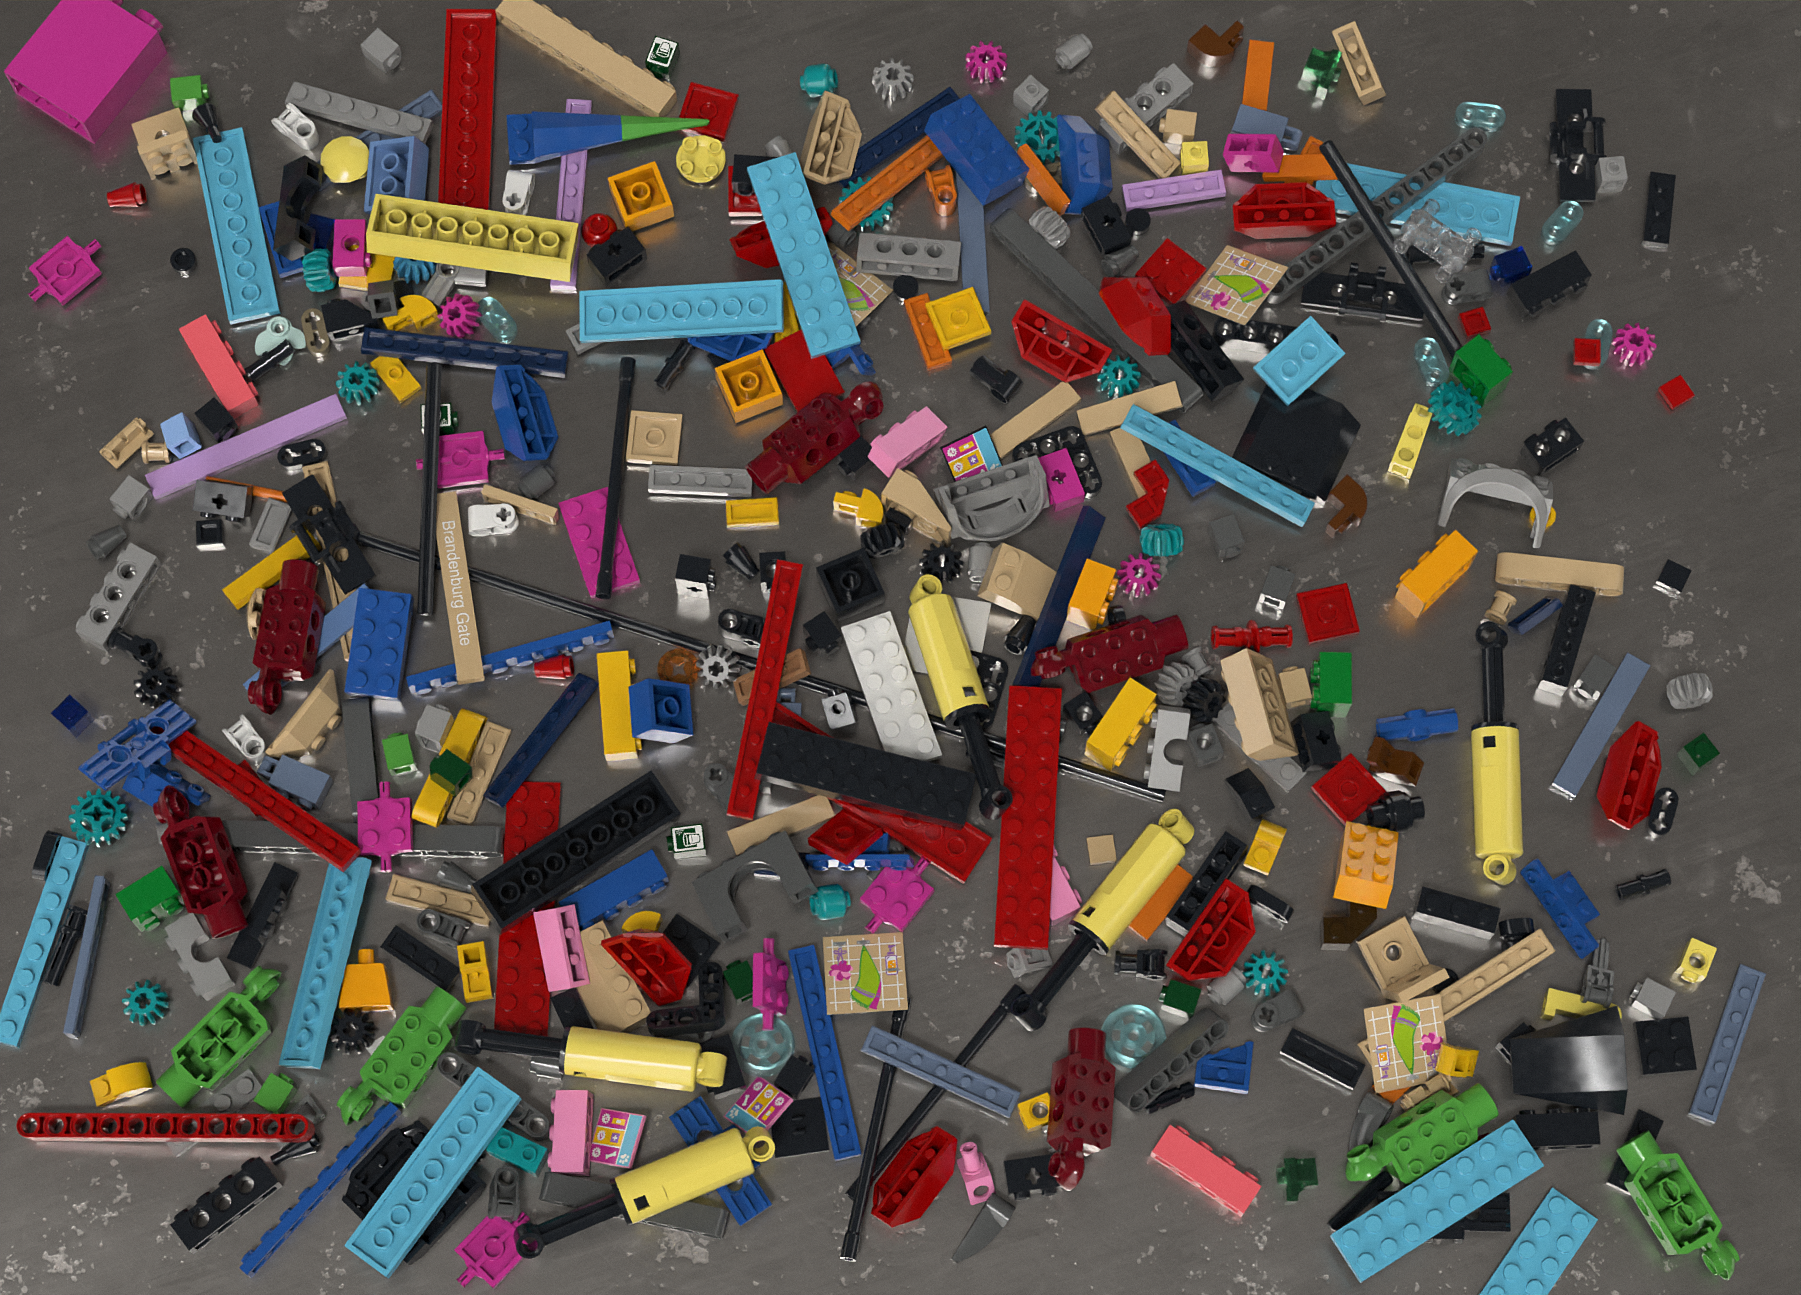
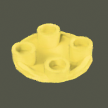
[676,135,726,183]
[320,136,369,183]

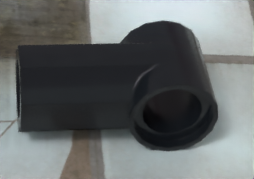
[969,355,1023,404]

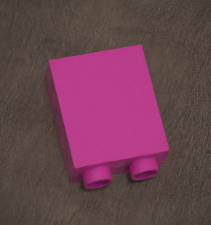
[4,0,167,144]

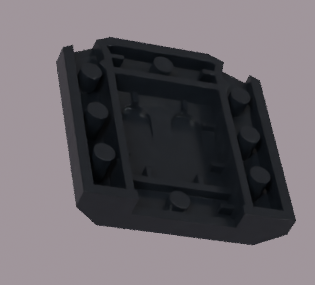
[1232,384,1361,505]
[342,1120,487,1266]

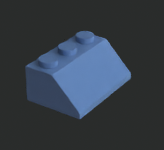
[364,136,429,214]

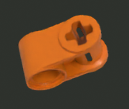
[925,165,957,216]

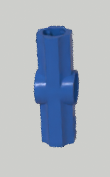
[1375,708,1459,741]

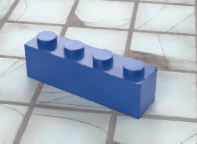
[559,849,669,932]

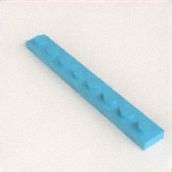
[1120,404,1315,527]
[0,836,89,1048]

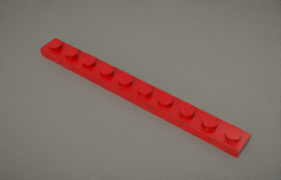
[726,559,803,821]
[150,726,361,873]

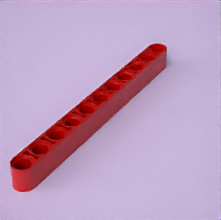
[16,1113,315,1142]

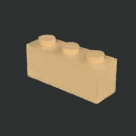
[1332,21,1387,105]

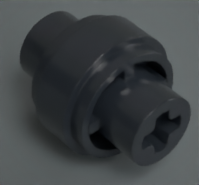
[1366,790,1425,833]

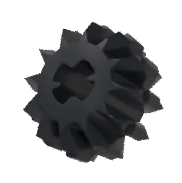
[860,522,905,559]
[919,540,964,584]
[133,663,179,709]
[1182,677,1226,723]
[330,1008,376,1055]

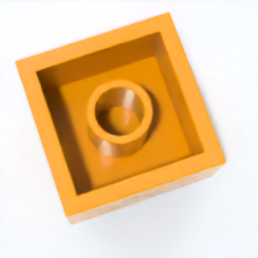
[608,161,674,232]
[715,349,783,423]
[1066,559,1119,630]

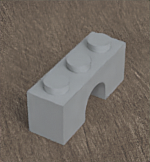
[1143,705,1191,791]
[164,913,235,1001]

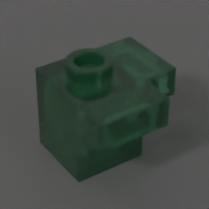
[1301,48,1342,100]
[1276,1158,1318,1205]

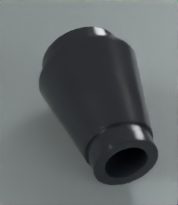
[723,542,760,581]
[1003,615,1036,655]

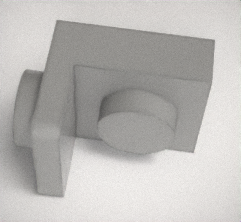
[1006,948,1053,978]

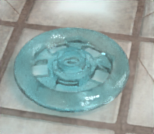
[1102,1004,1166,1068]
[731,1013,795,1077]

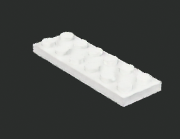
[841,611,942,762]

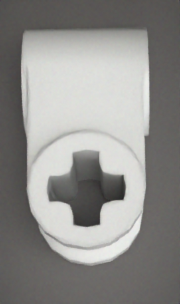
[271,103,320,150]
[502,170,535,215]
[468,503,519,537]
[222,714,268,766]

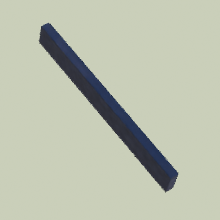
[361,327,568,378]
[1012,506,1106,687]

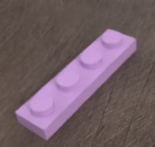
[1122,170,1226,212]

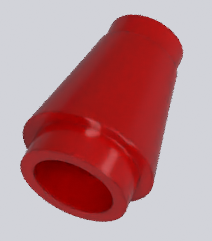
[107,182,147,207]
[534,654,574,680]

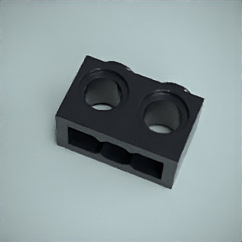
[1520,417,1584,476]

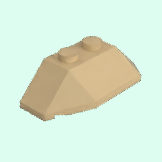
[799,91,862,185]
[265,669,342,761]

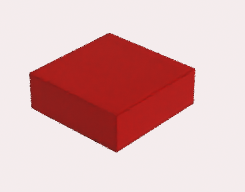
[1458,307,1491,339]
[1573,338,1601,367]
[1658,374,1695,410]

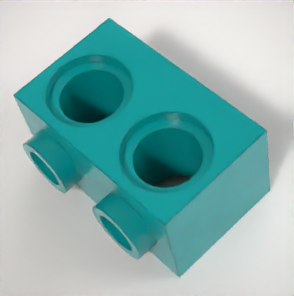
[486,1127,549,1178]

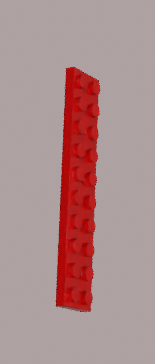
[438,9,497,210]
[994,685,1062,950]
[740,702,993,884]
[494,782,561,1037]

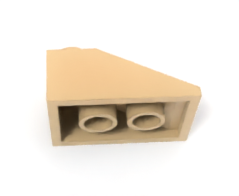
[881,468,951,548]
[977,543,1057,621]

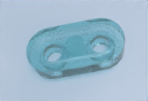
[1454,102,1506,132]
[1541,201,1583,246]
[477,297,517,343]
[1584,319,1613,370]
[1413,337,1449,388]

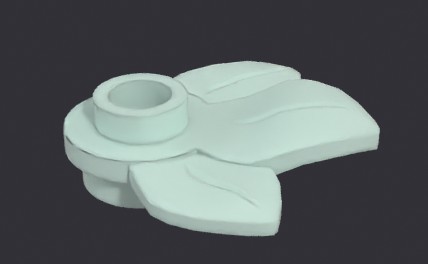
[255,316,306,366]

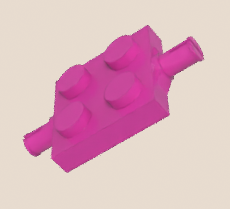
[28,236,102,306]
[416,431,505,489]
[357,781,413,873]
[860,857,935,934]
[753,938,789,1031]
[454,1211,530,1289]

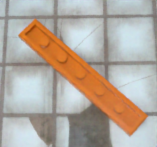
[831,135,943,231]

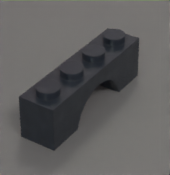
[273,155,323,261]

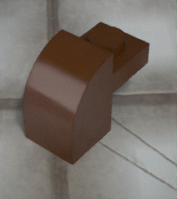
[1187,21,1244,67]
[1325,474,1367,538]
[1366,737,1424,787]

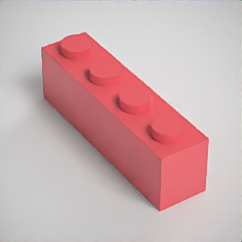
[179,314,259,419]
[1150,1125,1262,1217]

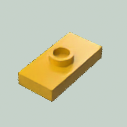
[370,356,422,403]

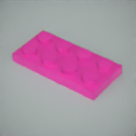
[558,487,640,599]

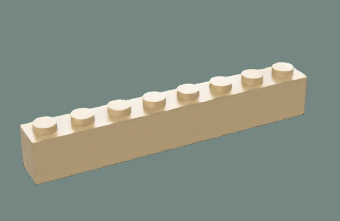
[495,0,677,117]

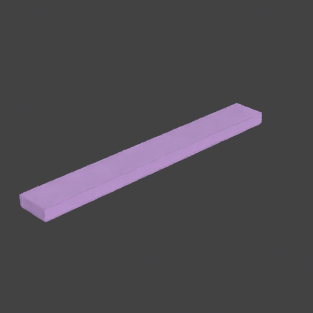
[550,99,592,290]
[145,394,347,500]

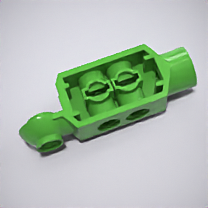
[155,966,282,1108]
[337,986,467,1126]
[1345,1083,1499,1185]
[1616,1130,1740,1281]

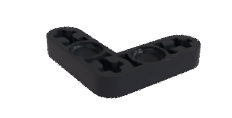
[1012,426,1102,498]
[970,650,1008,732]
[646,962,726,1037]

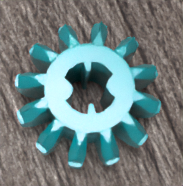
[302,248,337,292]
[1097,355,1141,398]
[336,360,380,405]
[1140,523,1184,557]
[1242,950,1288,997]
[122,980,169,1027]

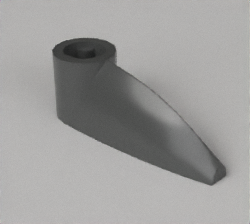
[1349,1091,1394,1151]
[951,1192,1016,1263]

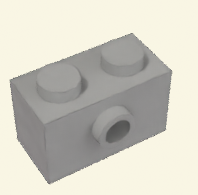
[415,704,455,753]

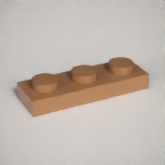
[733,648,811,706]

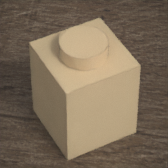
[1159,109,1197,145]
[1278,666,1312,710]

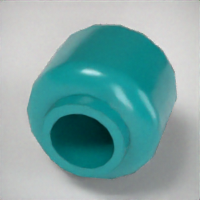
[800,63,838,98]
[809,884,851,920]

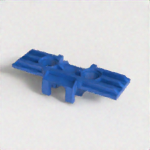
[78,699,197,791]
[669,1096,772,1226]

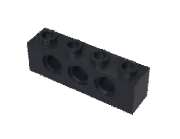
[1166,300,1244,401]
[1537,584,1596,696]
[1166,831,1248,937]
[170,1156,283,1254]

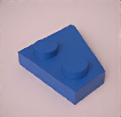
[1194,1041,1254,1094]

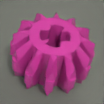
[965,40,1007,84]
[437,294,483,338]
[1612,322,1657,367]
[1117,552,1161,598]

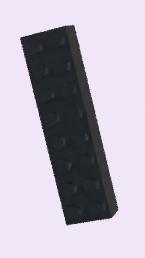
[754,722,976,831]
[471,770,681,935]

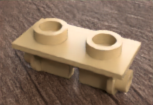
[99,417,155,469]
[1400,1073,1459,1112]

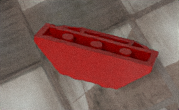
[1232,182,1336,239]
[729,207,833,268]
[1099,276,1171,356]
[1011,299,1113,383]
[1596,721,1662,830]
[1166,879,1256,981]
[601,928,692,1006]
[871,1126,958,1228]

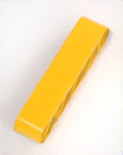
[412,708,488,828]

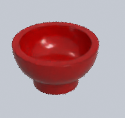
[581,213,618,247]

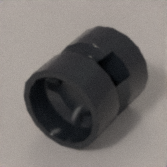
[1498,918,1535,952]

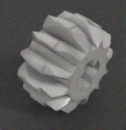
[872,57,914,101]
[1028,206,1071,250]
[696,644,741,689]
[1154,662,1198,708]
[1666,673,1713,709]

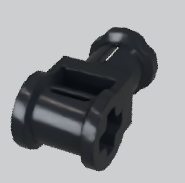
[108,626,163,669]
[1114,949,1168,980]

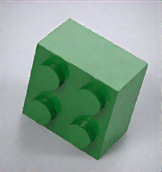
[1448,334,1513,407]
[1309,652,1352,718]
[115,865,185,932]

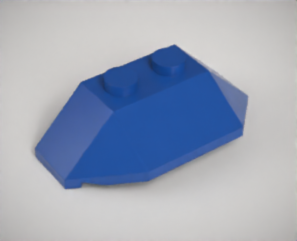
[1057,114,1113,215]
[687,333,774,362]
[492,365,559,461]

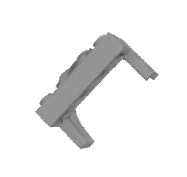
[933,455,1050,542]
[1438,458,1553,548]

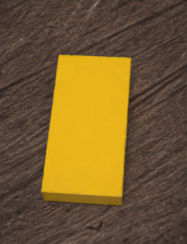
[726,497,779,528]

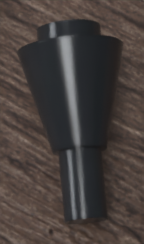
[192,103,222,143]
[270,1128,321,1166]

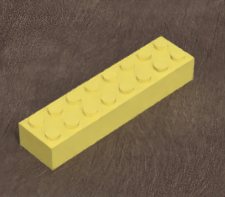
[366,194,578,282]

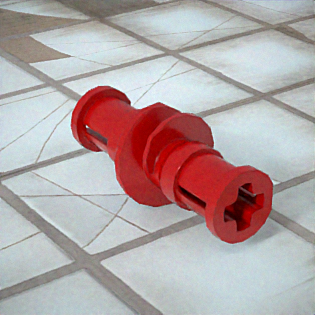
[1210,620,1293,653]

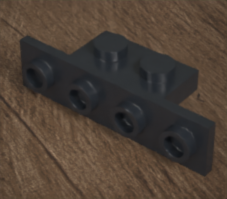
[227,862,299,969]

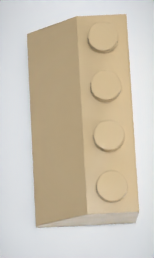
[1220,648,1299,761]
[576,920,651,1033]

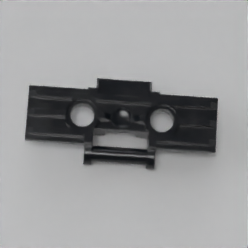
[1549,89,1607,202]
[1301,262,1427,322]
[282,474,376,595]
[1377,1191,1511,1244]

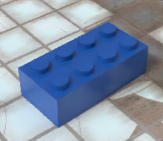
[924,94,1029,206]
[344,588,414,702]

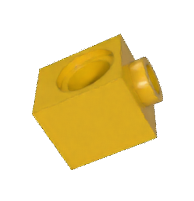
[1017,1092,1050,1133]

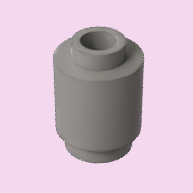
[1055,33,1093,69]
[968,542,994,583]
[1207,966,1247,1006]

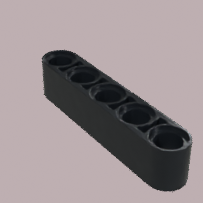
[1212,317,1339,354]

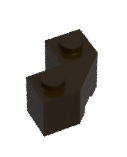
[1320,901,1377,950]

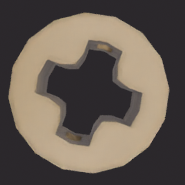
[142,440,172,464]
[1485,590,1517,625]

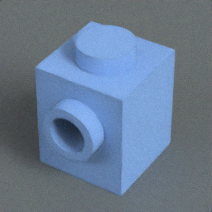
[160,412,202,459]

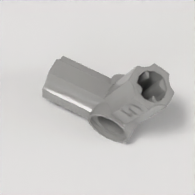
[421,263,489,309]

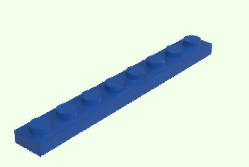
[406,621,614,694]
[788,945,862,1161]
[239,1102,402,1278]

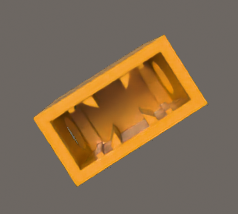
[339,949,394,1012]

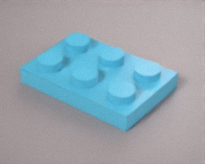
[1253,316,1346,406]

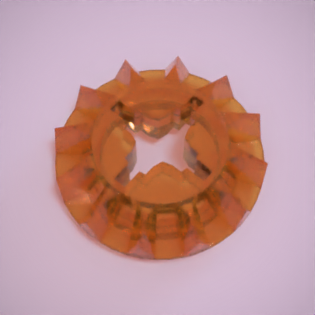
[657,649,699,686]

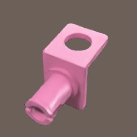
[957,1142,996,1205]

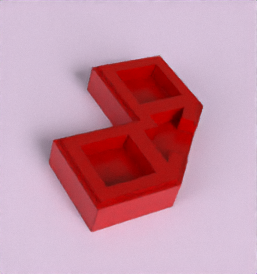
[1126,459,1169,530]

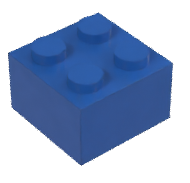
[628,678,694,743]

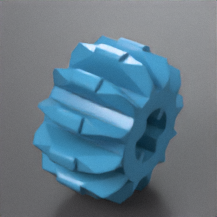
[393,257,437,285]

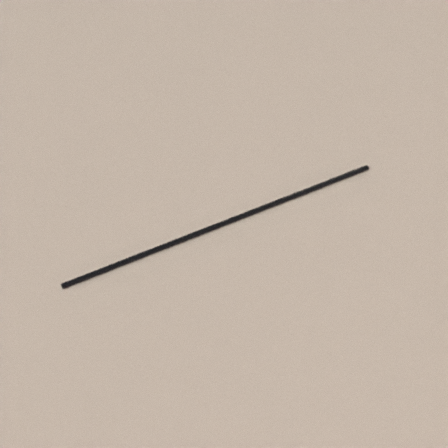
[355,531,1166,802]

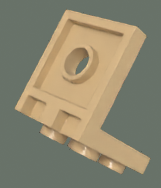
[131,107,198,180]
[1356,916,1450,1003]

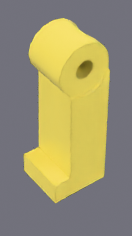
[1388,403,1432,479]
[1540,988,1622,1021]

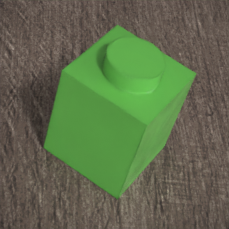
[170,75,210,111]
[382,732,417,776]
[253,1073,298,1114]

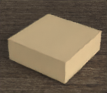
[1086,834,1117,866]

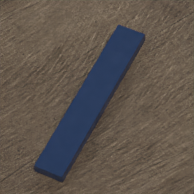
[837,87,960,189]
[483,673,599,808]

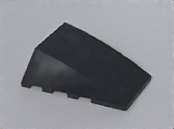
[1509,1006,1628,1115]

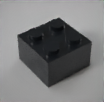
[816,548,885,622]

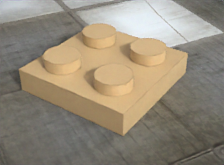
[626,410,683,466]

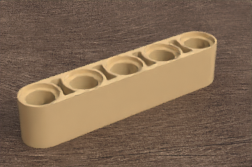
[1495,552,1624,596]

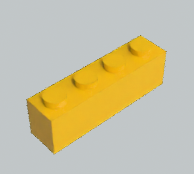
[597,650,642,761]

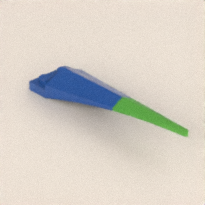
[506,111,710,165]

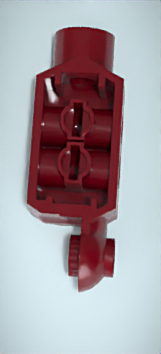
[745,381,884,494]
[248,559,326,715]
[1031,614,1189,693]
[153,785,248,939]
[1047,1028,1116,1191]

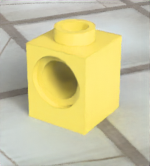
[1180,141,1209,176]
[1675,938,1717,983]

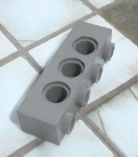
[1098,63,1194,155]
[856,233,961,282]
[76,543,162,652]

